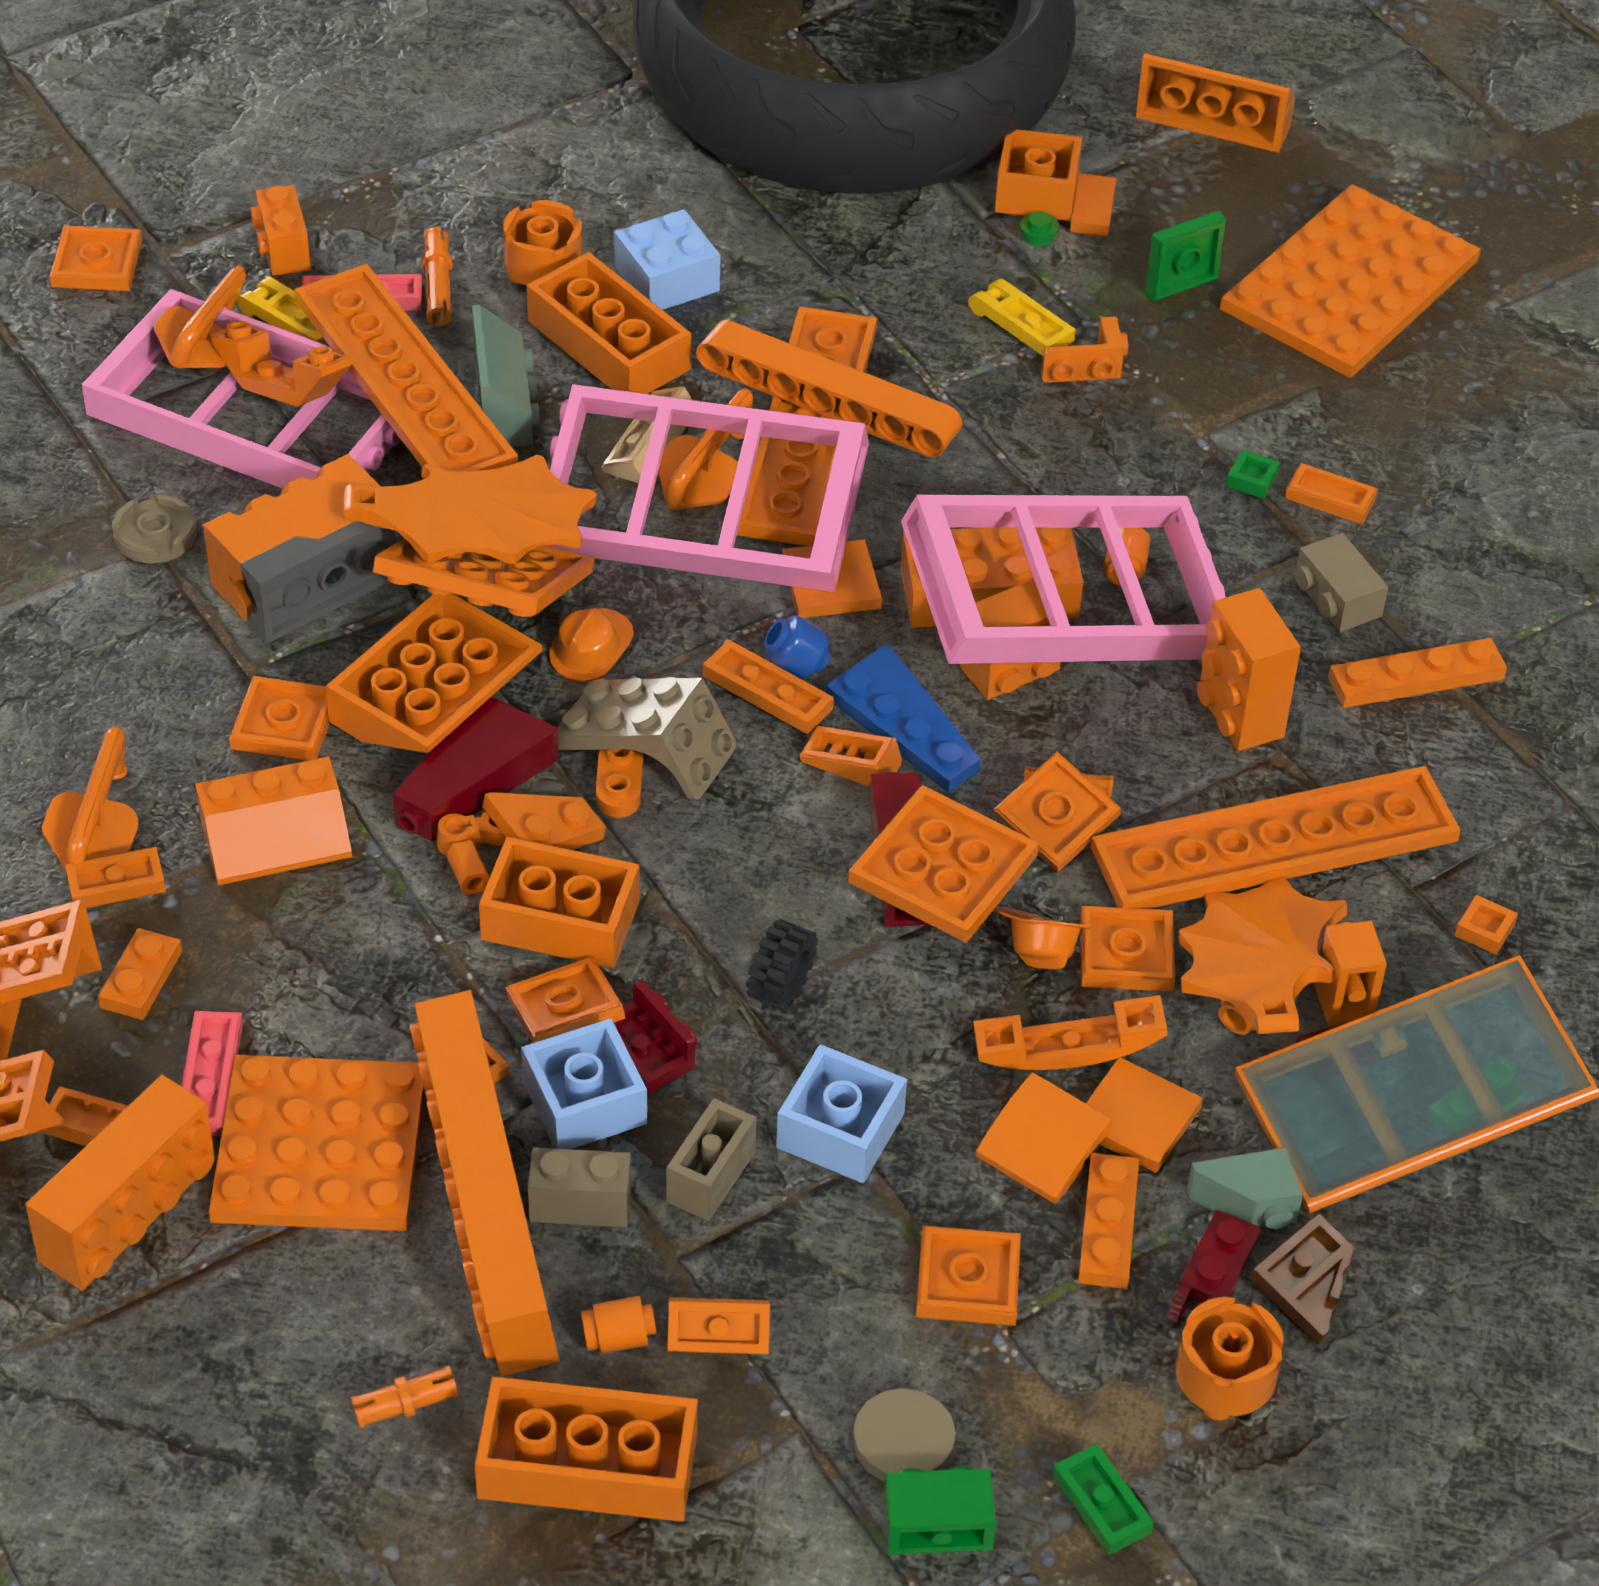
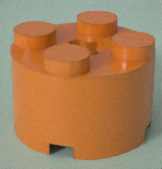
[503,200,583,285]
[1176,1297,1283,1420]

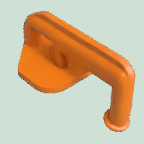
[154,265,246,368]
[658,388,753,510]
[42,726,138,871]

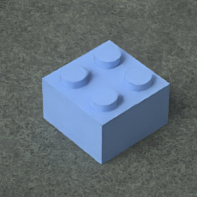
[614,209,720,310]
[521,1018,647,1149]
[776,1044,907,1184]

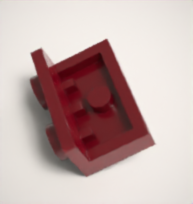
[614,980,698,1095]

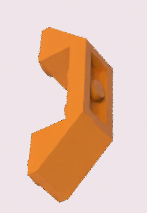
[211,321,352,407]

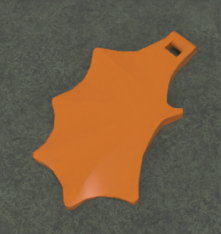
[344,455,597,564]
[1179,877,1347,1035]

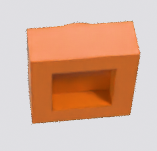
[1455,895,1518,955]

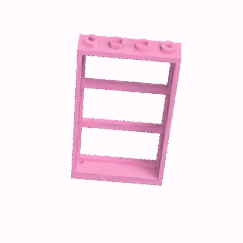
[82,289,401,489]
[550,384,869,592]
[901,495,1226,664]

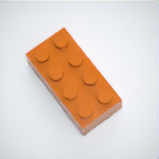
[527,252,691,394]
[901,527,1084,628]
[25,1074,215,1291]
[475,1376,698,1522]

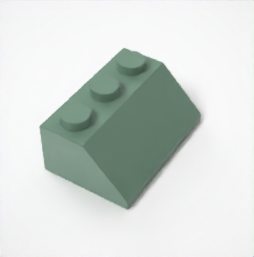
[472,305,540,446]

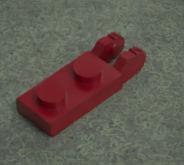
[1167,1209,1262,1323]

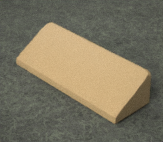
[601,386,692,484]

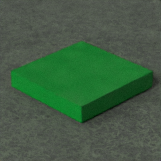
[1145,210,1226,302]

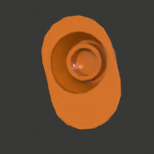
[549,608,634,682]
[993,906,1090,970]

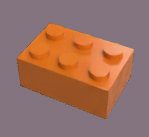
[1197,588,1301,751]
[479,836,640,969]

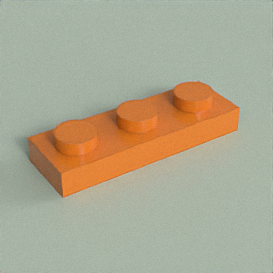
[702,640,834,735]
[1078,1153,1139,1289]

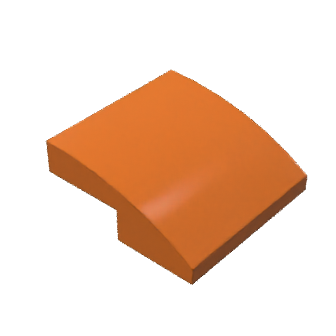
[976,1072,1112,1204]

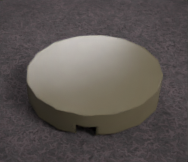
[112,494,197,564]
[853,1388,956,1482]

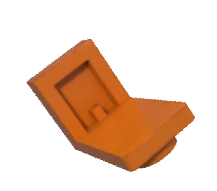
[1041,316,1128,383]

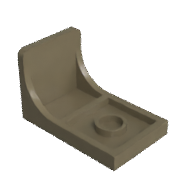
[558,677,736,800]

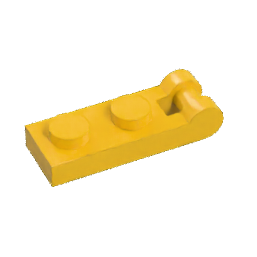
[237,277,329,346]
[968,279,1076,356]

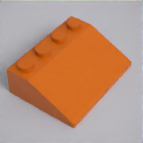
[326,594,542,753]

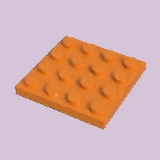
[373,538,595,617]
[209,1055,425,1231]

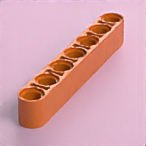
[696,320,963,458]

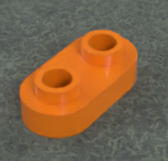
[596,749,643,818]

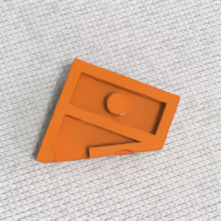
[482,792,606,850]

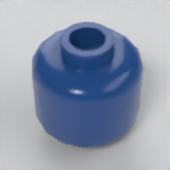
[764,615,830,679]

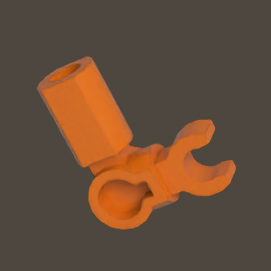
[436,811,506,895]

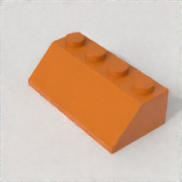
[1136,54,1295,153]

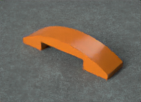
[973,995,1168,1070]

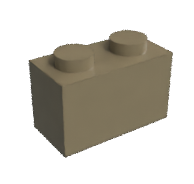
[1294,533,1388,632]
[666,1098,757,1221]
[528,1148,631,1227]

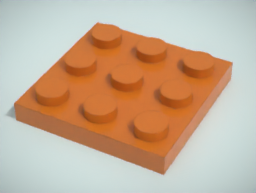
[848,785,1039,943]

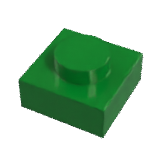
[1226,449,1281,499]

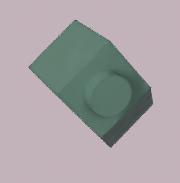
[1187,1147,1303,1229]

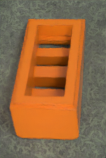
[799,725,902,787]

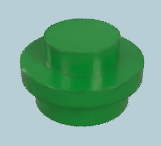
[1020,211,1059,247]

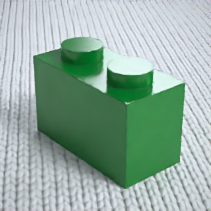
[884,1466,996,1555]

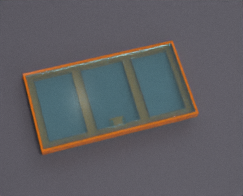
[1235,955,1599,1214]

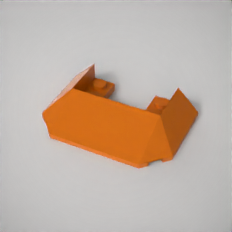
[0,900,102,1141]

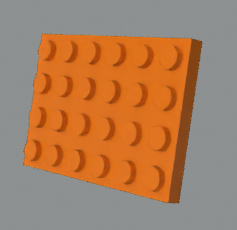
[1220,184,1481,378]

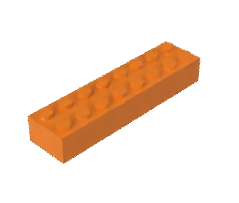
[409,990,560,1377]

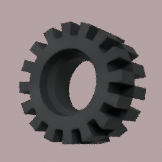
[746,919,818,1011]

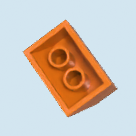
[195,756,352,886]

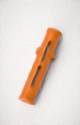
[422,227,453,327]

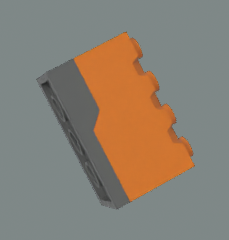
[203,454,404,644]

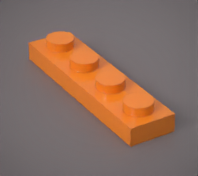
[1328,638,1507,708]

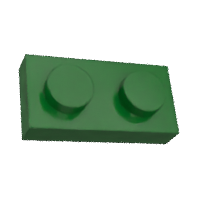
[1052,1443,1154,1555]

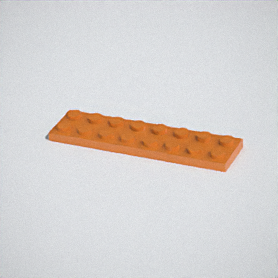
[294,264,518,471]
[737,306,877,546]
[1091,766,1461,909]

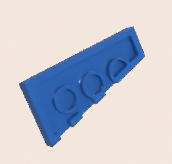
[825,643,980,793]

